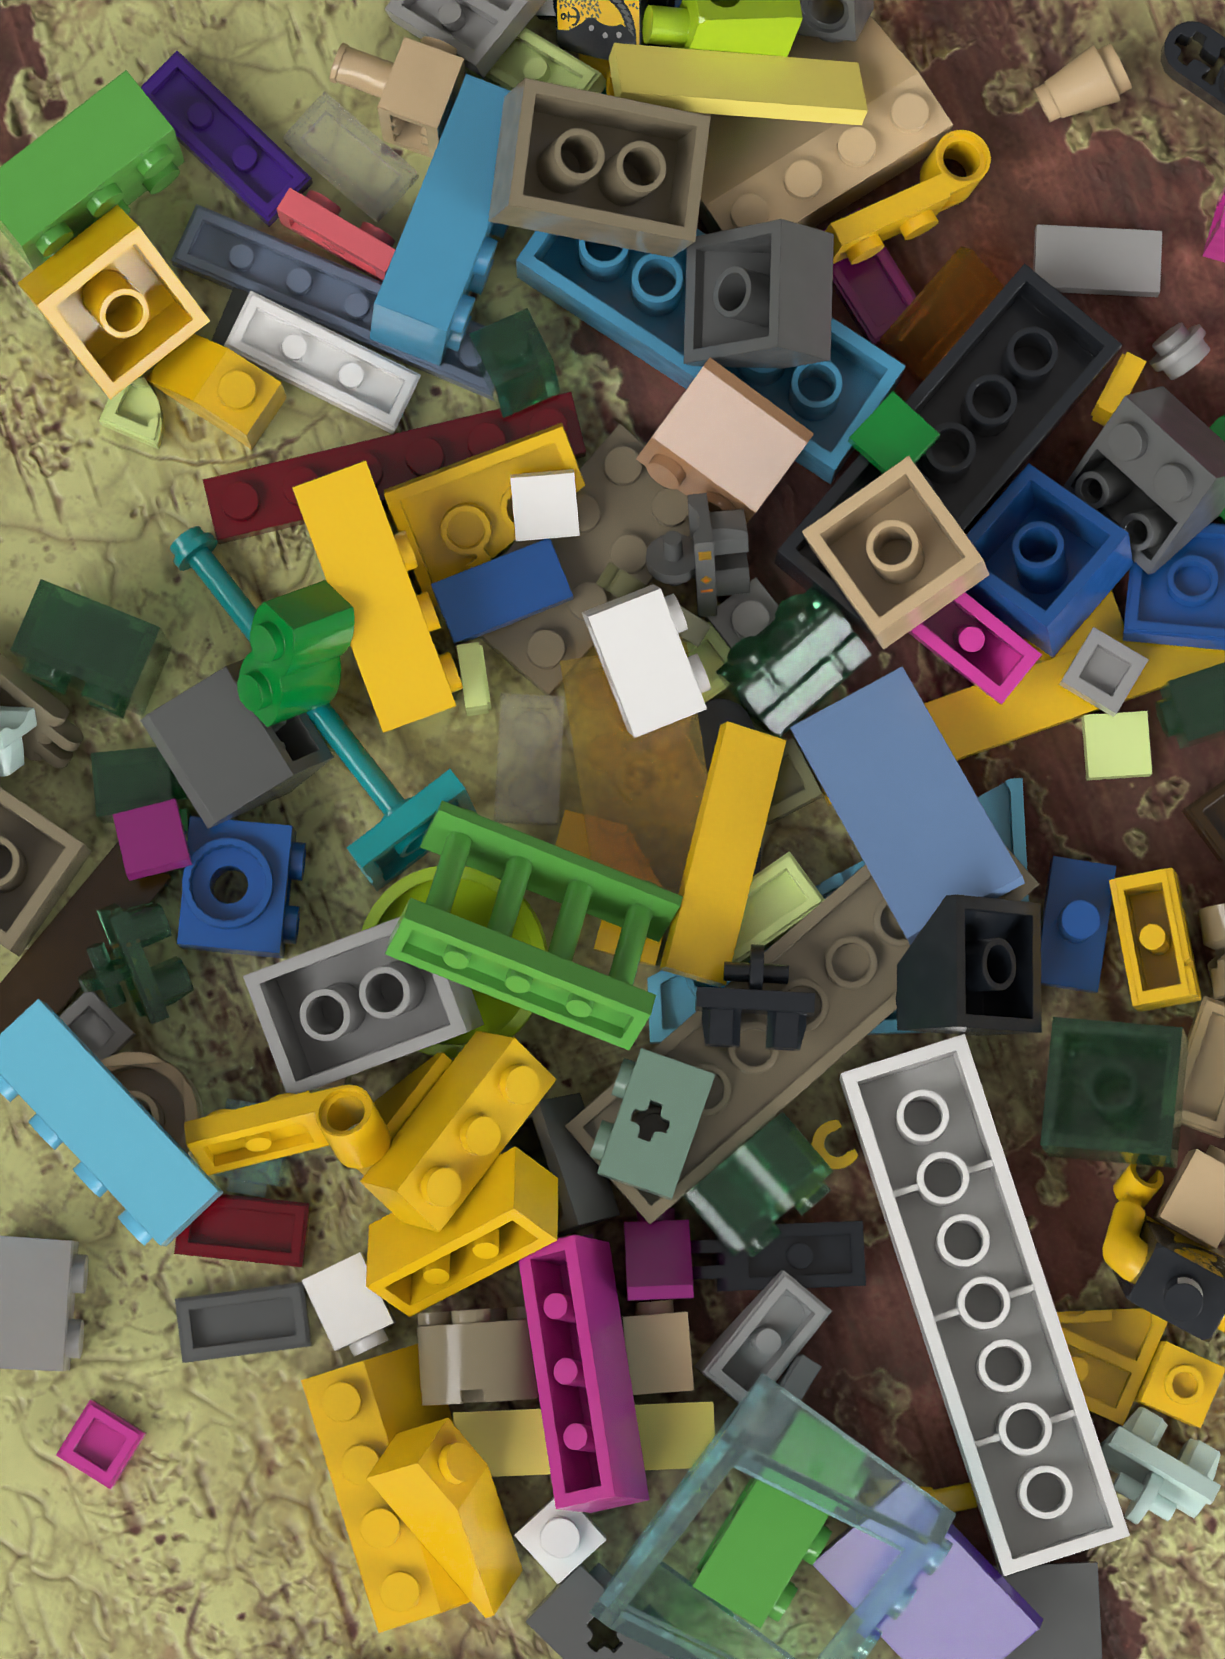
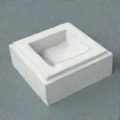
[510,469,580,541]

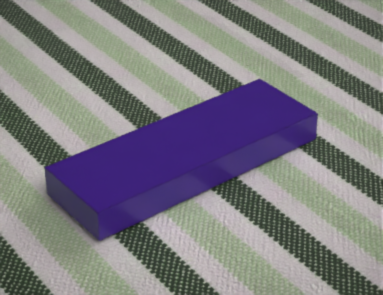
[141,51,313,227]

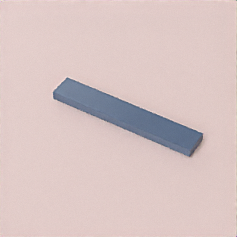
[171,204,543,407]

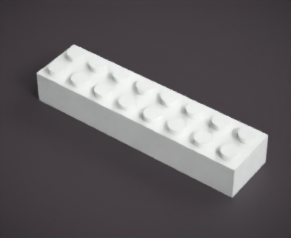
[839,1034,1130,1576]

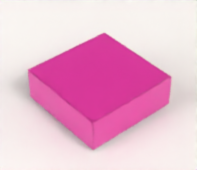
[56,1399,147,1489]

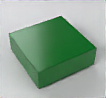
[848,391,940,474]

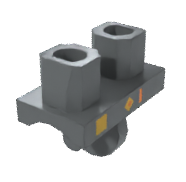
[646,493,750,617]

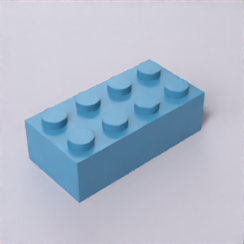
[370,74,510,366]

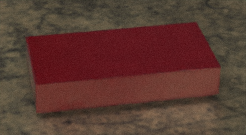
[174,1194,311,1268]

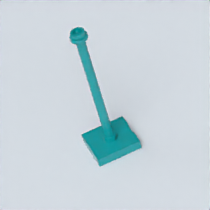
[170,526,477,891]

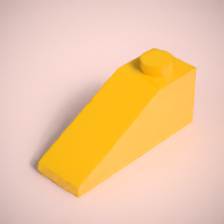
[366,1418,523,1618]

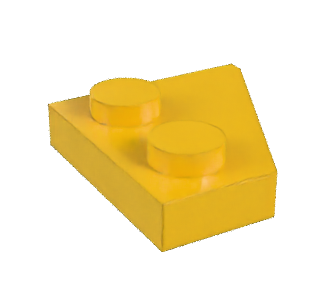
[1057,1308,1168,1426]

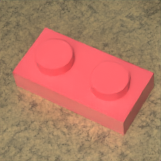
[277,188,396,282]

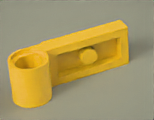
[825,130,991,265]
[184,1085,391,1176]

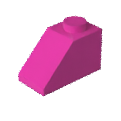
[908,593,1042,705]

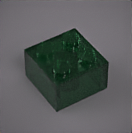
[10,579,172,719]
[1040,1017,1189,1168]

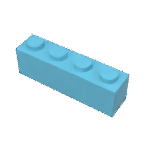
[0,999,224,1246]

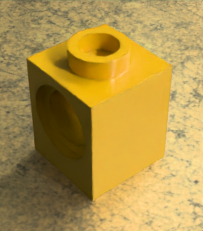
[1134,1341,1225,1428]

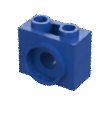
[177,816,306,958]

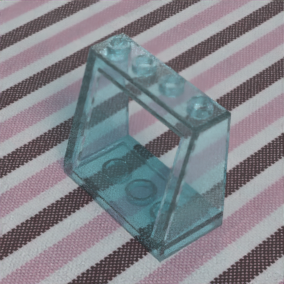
[589,1373,956,1659]

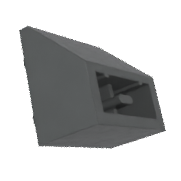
[1063,386,1225,575]
[140,659,334,829]

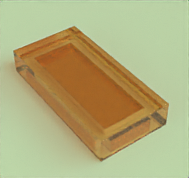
[880,246,1004,382]

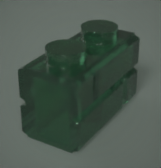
[716,588,872,738]

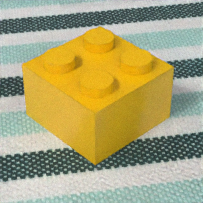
[18,204,210,400]

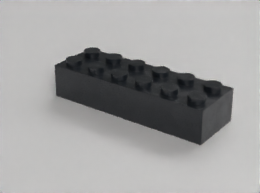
[774,263,1122,644]

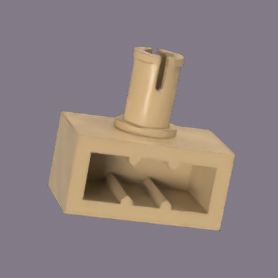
[329,36,466,158]

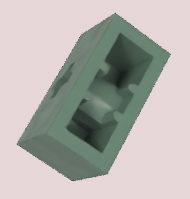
[589,1048,715,1200]

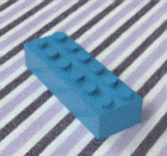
[516,229,905,484]

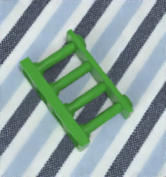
[385,800,683,1050]

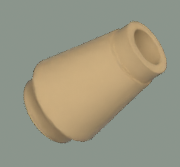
[1034,43,1132,122]

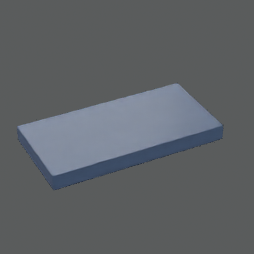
[790,666,1025,945]

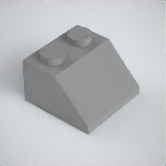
[0,1236,88,1371]

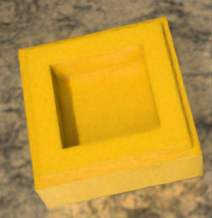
[1091,352,1147,426]

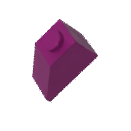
[624,1208,694,1301]

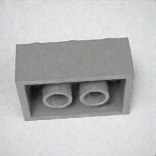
[243,917,484,1094]

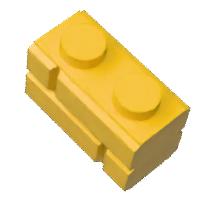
[1109,868,1202,1012]

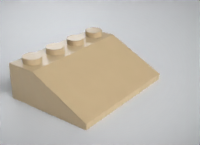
[697,16,953,233]

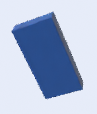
[431,538,573,646]

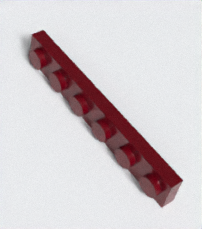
[202,392,586,544]

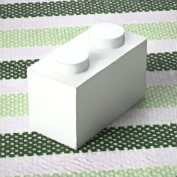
[582,584,711,738]

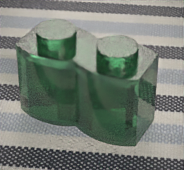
[683,1111,833,1257]

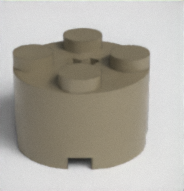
[417,1306,539,1405]

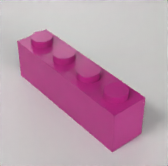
[518,1234,650,1513]

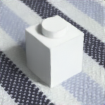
[301,1252,396,1357]
[514,1496,607,1584]

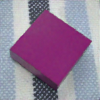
[112,799,192,881]

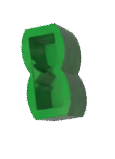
[237,580,355,727]

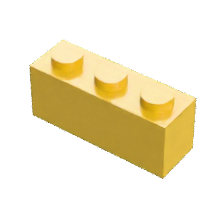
[360,1031,557,1232]
[366,1146,558,1317]

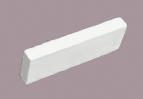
[224,291,421,434]

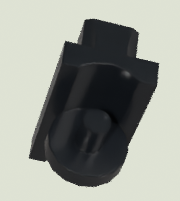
[695,944,815,1051]

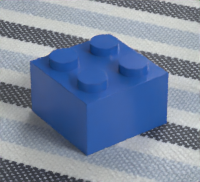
[965,463,1133,658]

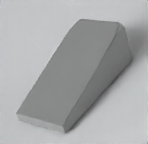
[694,1270,832,1412]

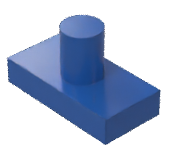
[1041,856,1116,993]

